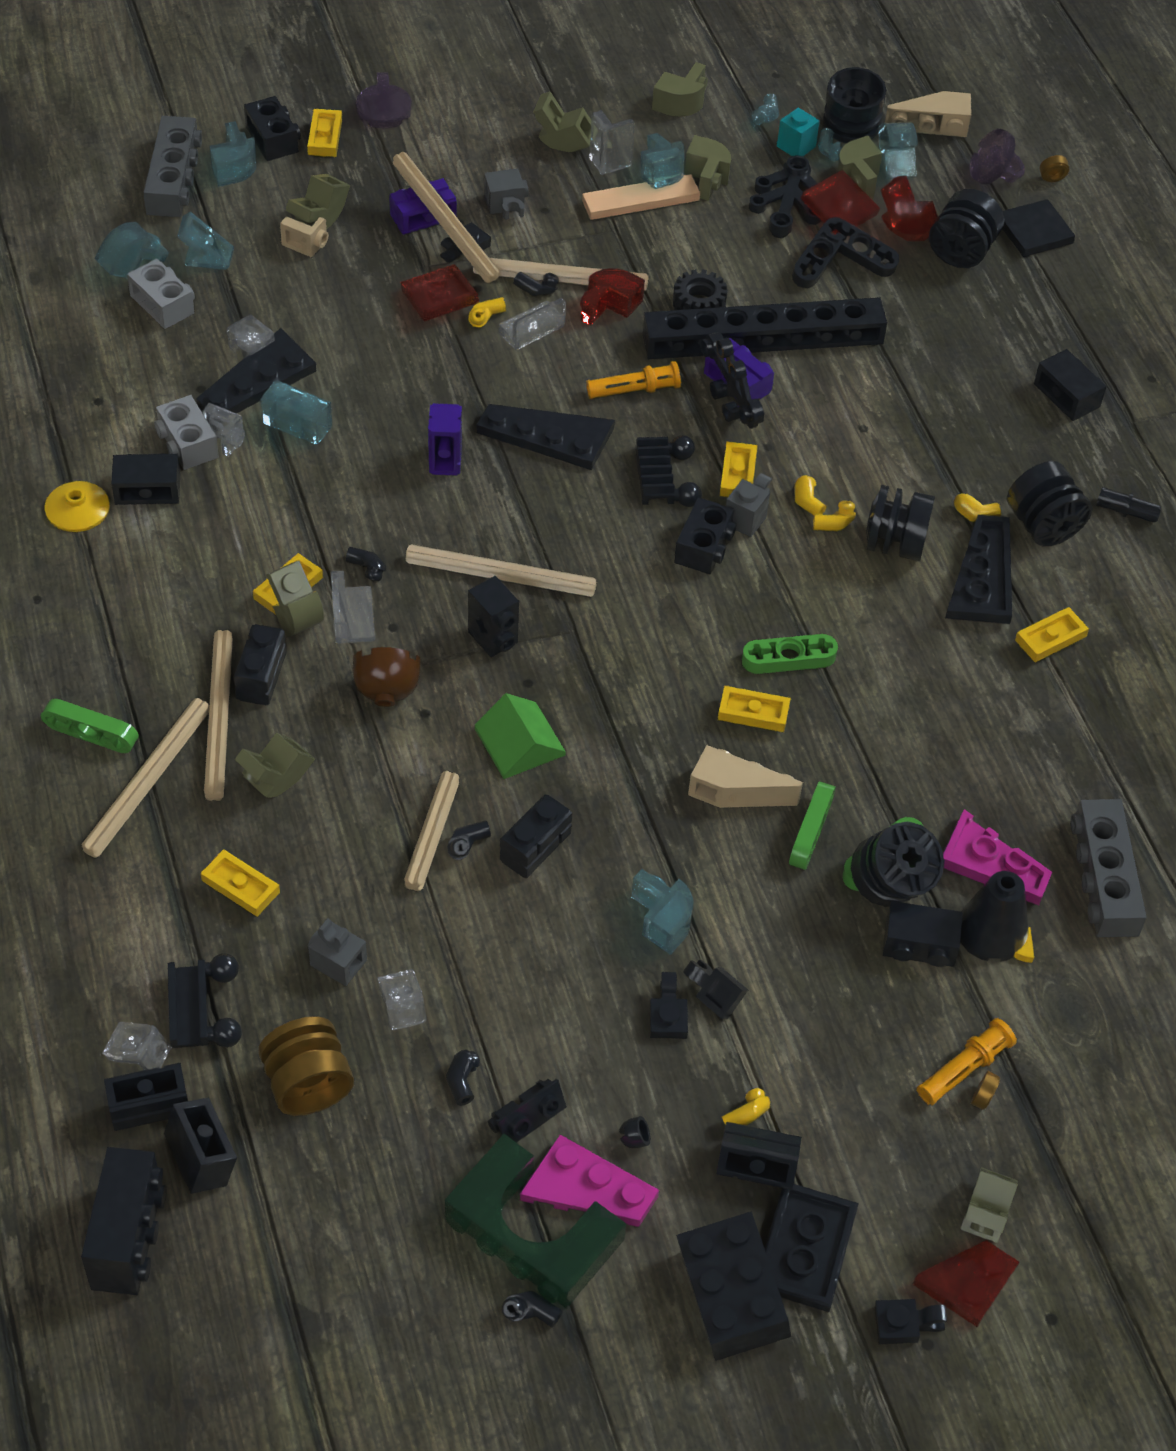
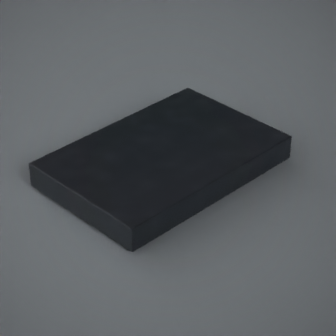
[765,1184,859,1312]

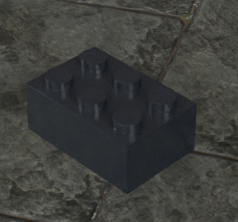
[81,1147,167,1295]
[676,1211,791,1361]

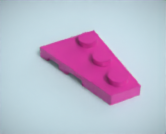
[943,809,1052,906]
[520,1135,659,1227]

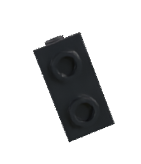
[488,1079,567,1149]

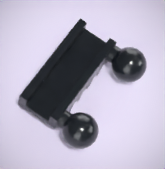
[635,435,702,507]
[167,953,242,1049]

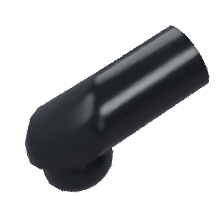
[513,272,559,296]
[346,547,386,582]
[447,820,491,860]
[446,1050,480,1106]
[502,1291,563,1327]

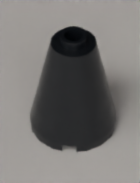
[960,871,1029,962]

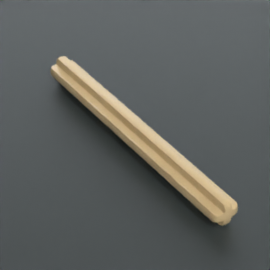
[393,152,499,283]
[473,257,648,291]
[406,544,596,597]
[204,630,233,801]
[82,698,209,858]

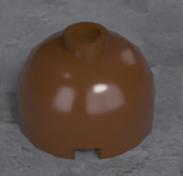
[353,647,420,707]

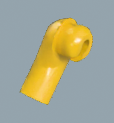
[468,297,506,327]
[794,475,827,516]
[954,493,1001,522]
[813,501,856,531]
[721,1088,770,1126]

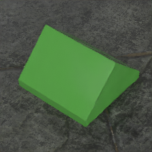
[475,693,566,779]

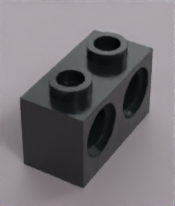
[244,96,301,161]
[674,497,737,574]

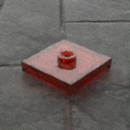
[800,170,881,235]
[401,264,479,321]

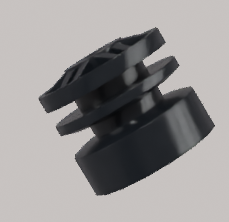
[823,67,887,143]
[928,189,1004,268]
[1006,461,1093,547]
[866,485,935,562]
[850,822,944,907]

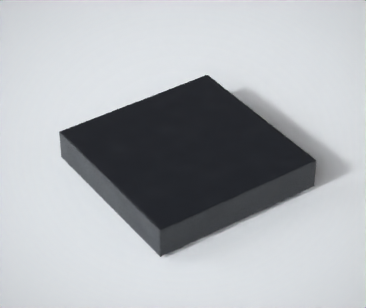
[1003,199,1075,257]

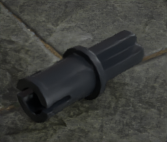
[1096,487,1161,522]

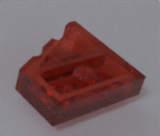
[913,1240,1019,1327]

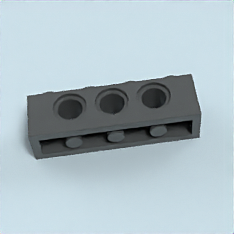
[144,116,202,217]
[1070,799,1147,937]

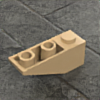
[884,91,971,137]
[688,745,803,808]

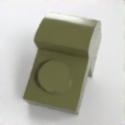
[652,62,708,117]
[533,92,597,152]
[684,135,731,201]
[836,136,882,202]
[285,174,350,229]
[266,561,324,637]
[234,733,315,798]
[961,1167,1018,1243]

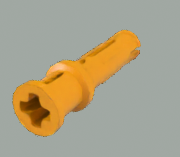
[586,361,681,399]
[917,1018,1017,1106]

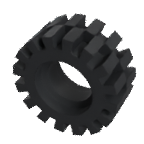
[673,269,728,310]

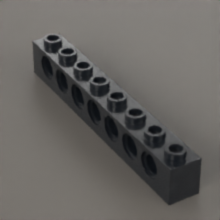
[643,297,887,360]

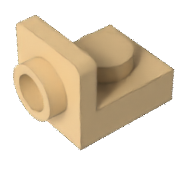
[280,216,328,257]

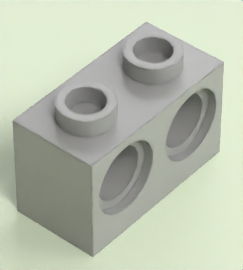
[127,258,195,329]
[154,395,219,470]

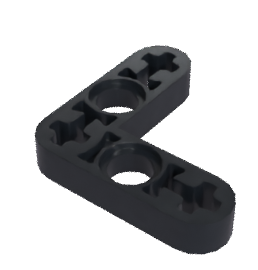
[792,217,899,288]

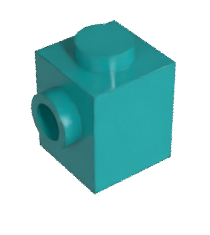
[777,107,820,156]

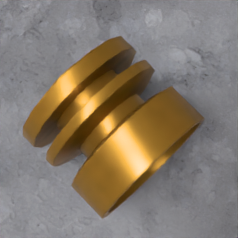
[259,1017,354,1116]

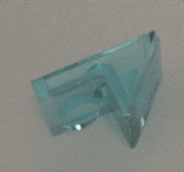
[177,211,234,270]

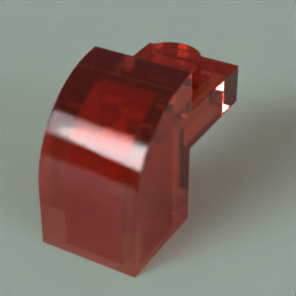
[880,175,938,241]
[580,268,645,325]

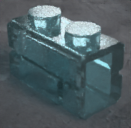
[261,380,332,445]

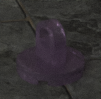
[356,72,412,129]
[969,128,1025,184]

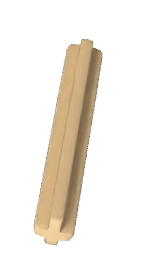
[404,771,459,891]

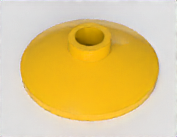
[45,481,110,532]

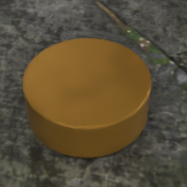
[1040,155,1070,182]
[971,1070,1000,1110]

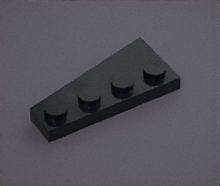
[196,328,317,425]
[477,404,615,470]
[945,515,1012,624]

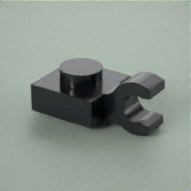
[440,222,491,263]
[683,959,748,1019]
[650,972,688,1039]
[874,1299,947,1344]

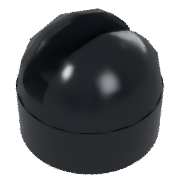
[619,1116,651,1149]

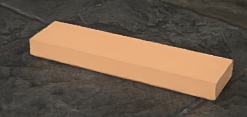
[582,174,700,220]

